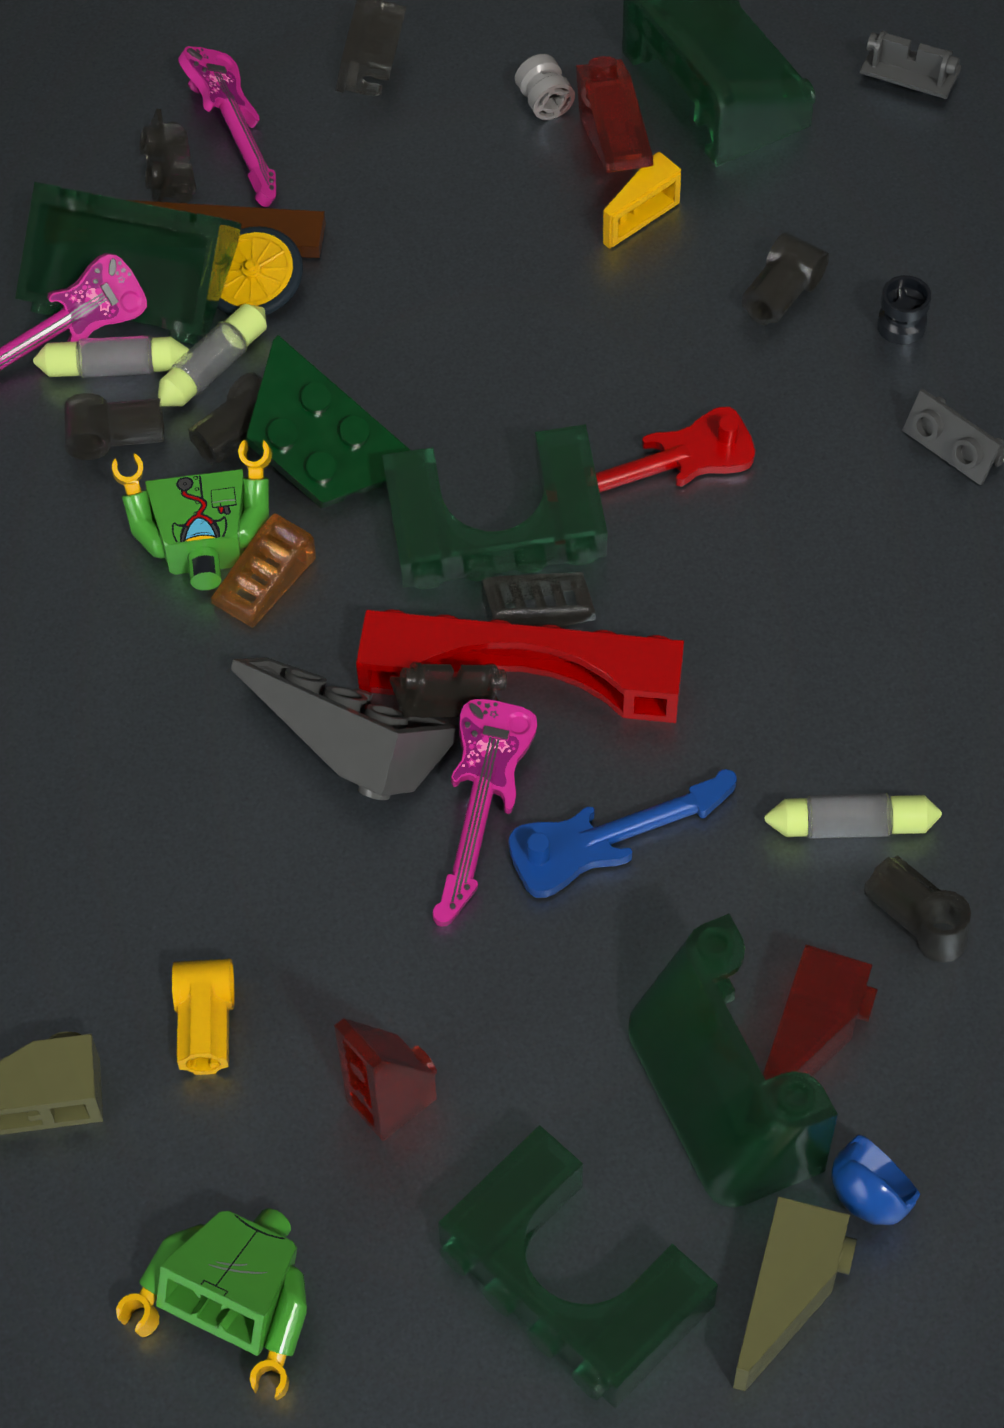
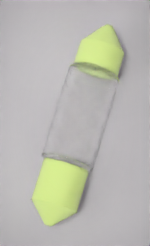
[158,304,267,407]
[33,335,191,378]
[764,793,942,839]

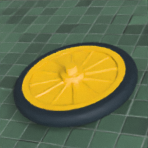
[203,226,303,315]

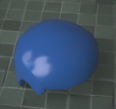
[831,1135,920,1225]

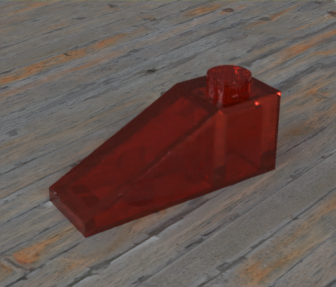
[576,56,654,173]
[752,945,878,1123]
[334,1018,437,1141]

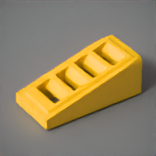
[603,152,681,249]

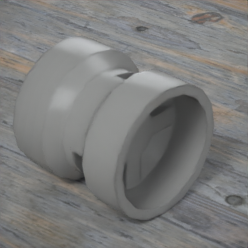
[515,54,575,120]

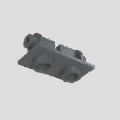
[860,30,962,99]
[902,389,1004,485]

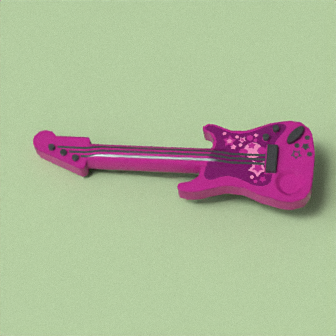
[178,46,276,207]
[0,253,147,371]
[432,699,538,927]

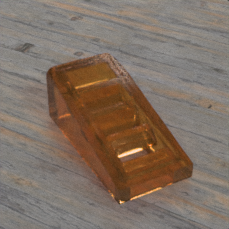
[211,513,316,628]

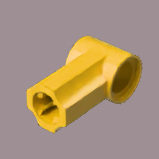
[172,958,235,1075]

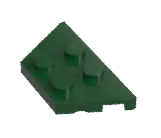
[246,335,425,509]

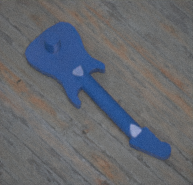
[509,769,737,898]

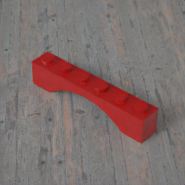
[356,609,684,723]

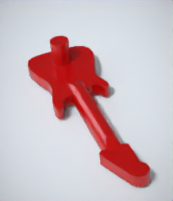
[543,407,755,518]

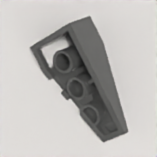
[231,657,459,800]

